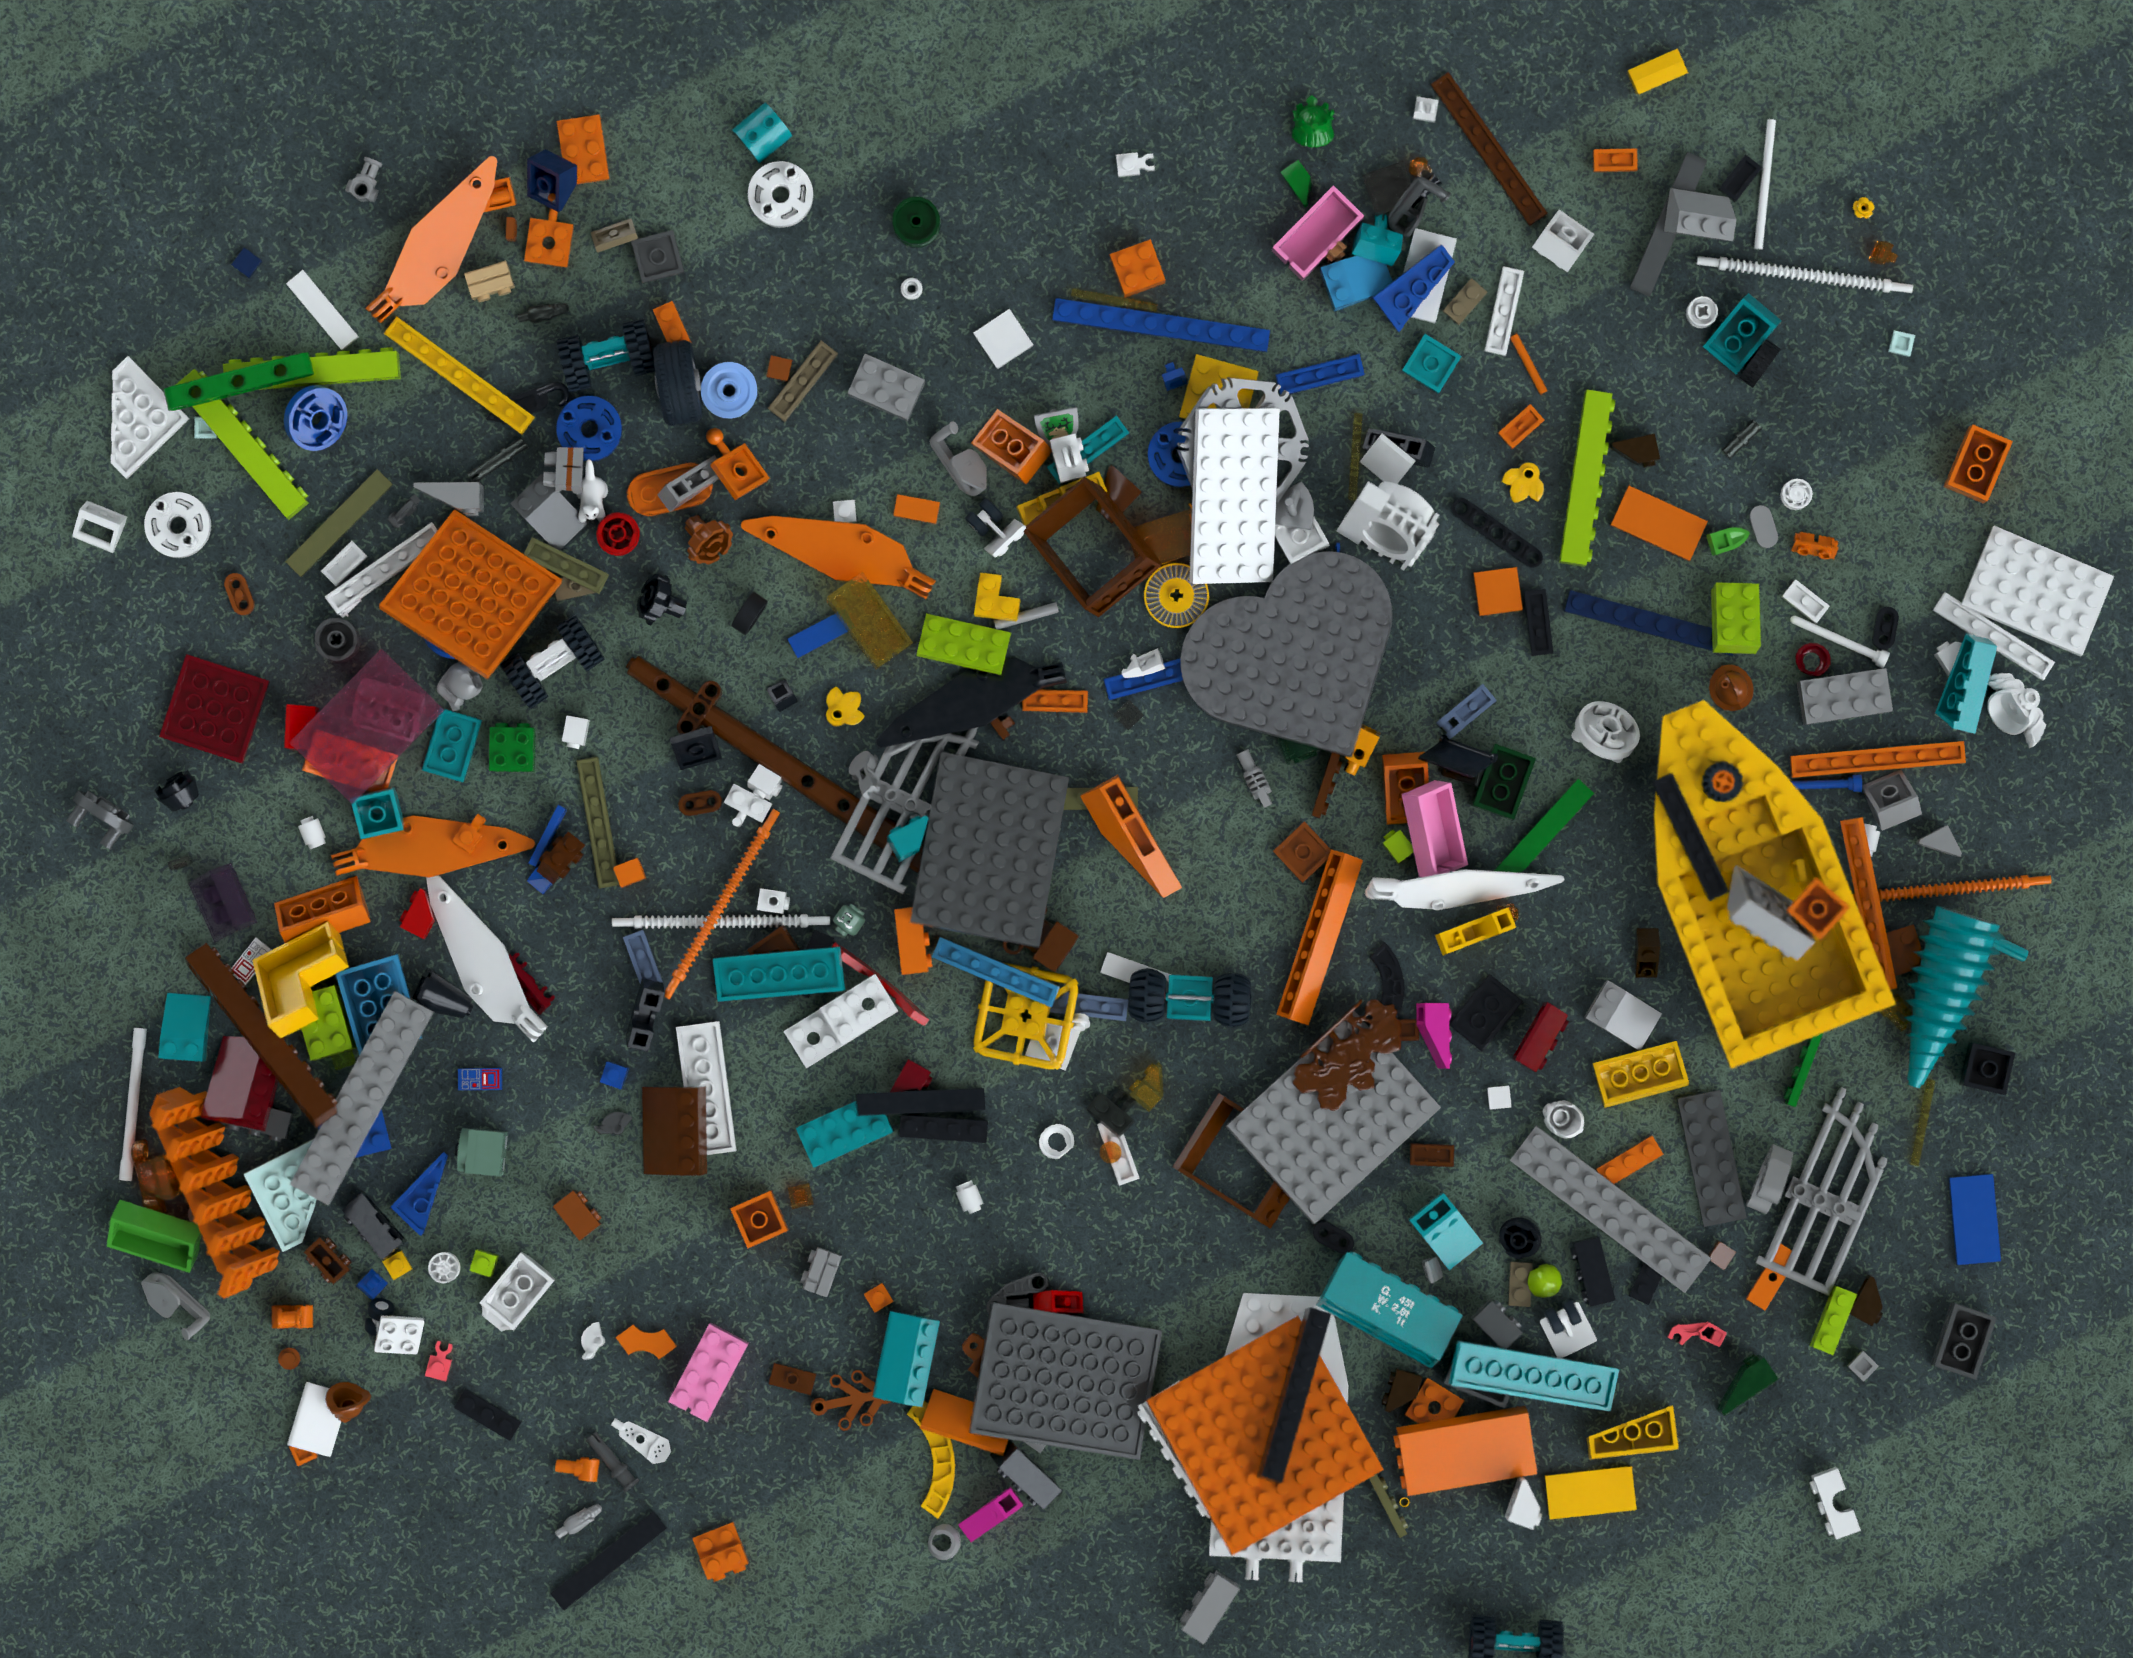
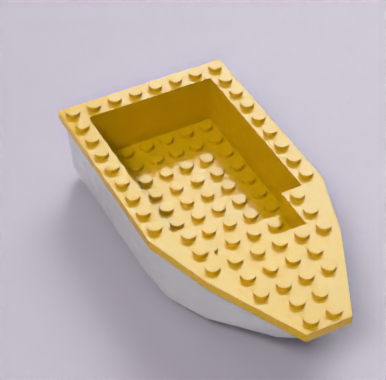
[1654,700,1895,1069]

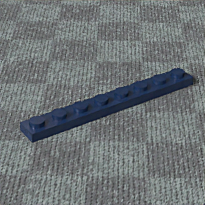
[1564,590,1733,656]

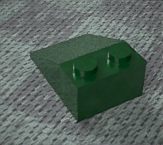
[1717,1354,1779,1416]

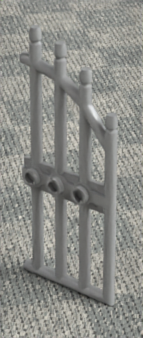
[830,727,979,894]
[1755,1087,1887,1296]

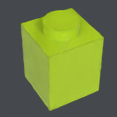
[1382,829,1414,864]
[469,1249,499,1277]

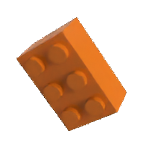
[1943,424,2013,504]
[894,907,933,975]

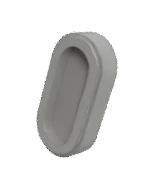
[1749,505,1778,548]

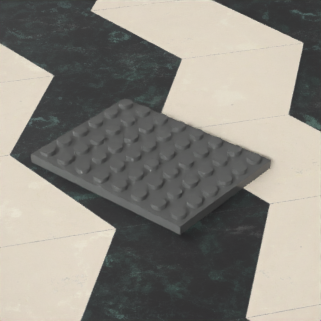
[910,752,1069,948]
[969,1302,1162,1460]

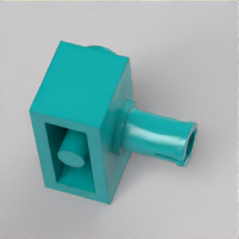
[1352,213,1403,266]

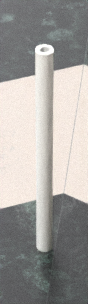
[1754,119,1776,249]

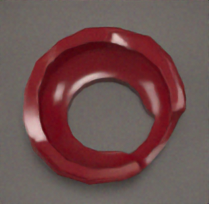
[1795,643,1831,677]

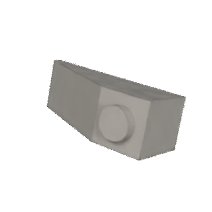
[657,455,719,512]

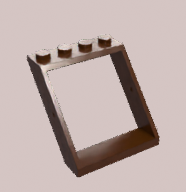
[1023,477,1161,617]
[1173,1093,1290,1229]

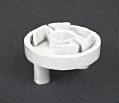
[748,161,813,228]
[144,492,211,558]
[1571,701,1640,763]

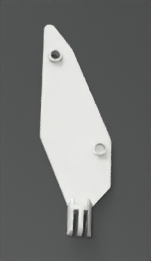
[1365,869,1564,910]
[426,875,548,1042]

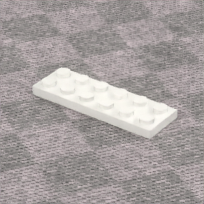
[676,1021,737,1155]

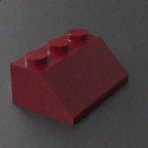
[1512,1002,1569,1072]

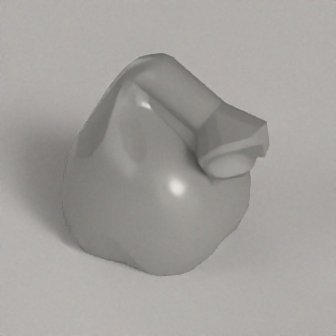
[437,662,483,711]

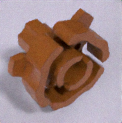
[684,515,733,564]

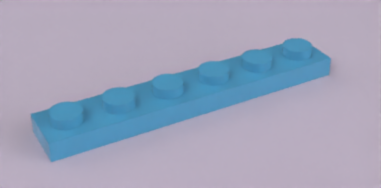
[932,937,1060,1007]

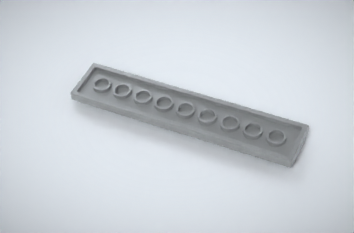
[290,991,434,1205]
[1510,1125,1711,1293]

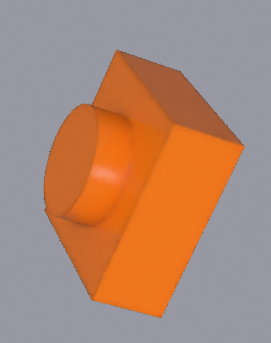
[864,1283,894,1313]

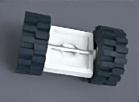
[500,614,605,709]

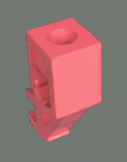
[1667,1321,1727,1347]

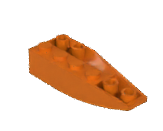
[1080,775,1182,898]

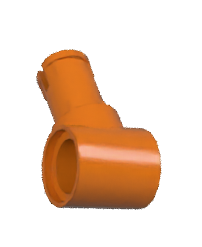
[555,1457,600,1482]

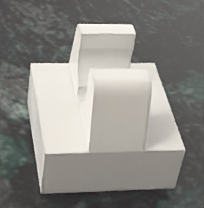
[1413,97,1438,122]

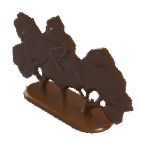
[1293,999,1401,1111]

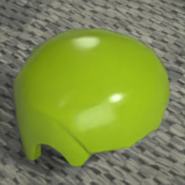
[1528,1264,1563,1298]

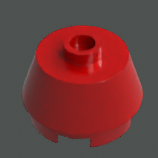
[596,512,640,556]

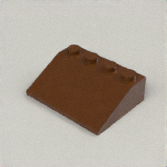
[642,1086,707,1176]

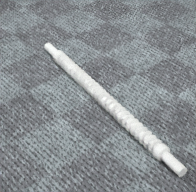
[1697,256,1913,293]
[612,914,830,929]

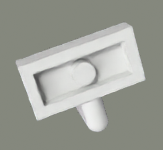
[724,784,772,827]

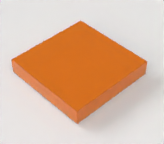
[1473,567,1523,616]

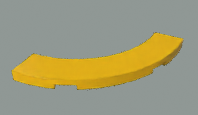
[907,1400,955,1519]

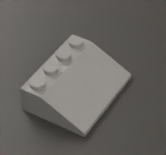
[1727,865,1815,961]

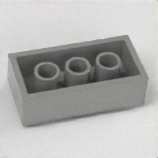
[1797,668,1893,725]

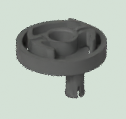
[66,790,134,850]

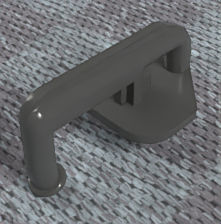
[1388,177,1451,238]

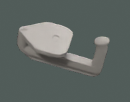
[930,421,987,496]
[141,1272,210,1340]

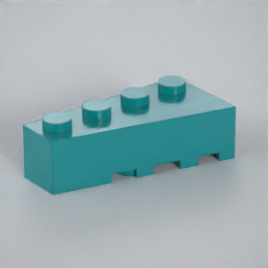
[1935,633,1997,734]

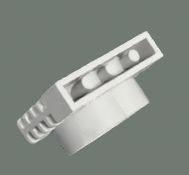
[1337,482,1439,571]

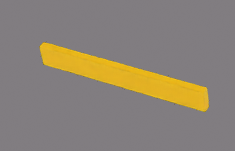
[384,316,535,434]

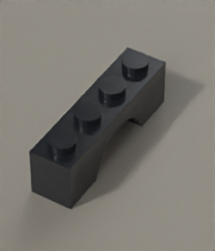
[899,1115,988,1143]

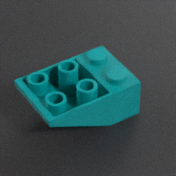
[1408,1192,1483,1270]

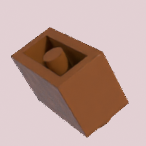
[553,1190,602,1241]

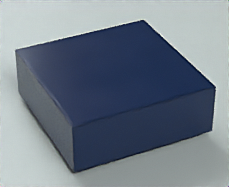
[231,248,262,279]

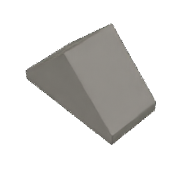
[1916,825,1962,857]

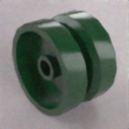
[893,197,940,248]

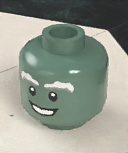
[833,904,865,937]

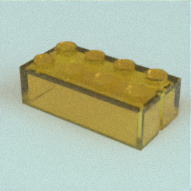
[825,572,913,670]

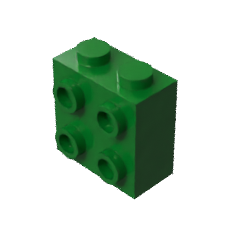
[489,723,535,772]

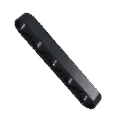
[1452,498,1543,568]

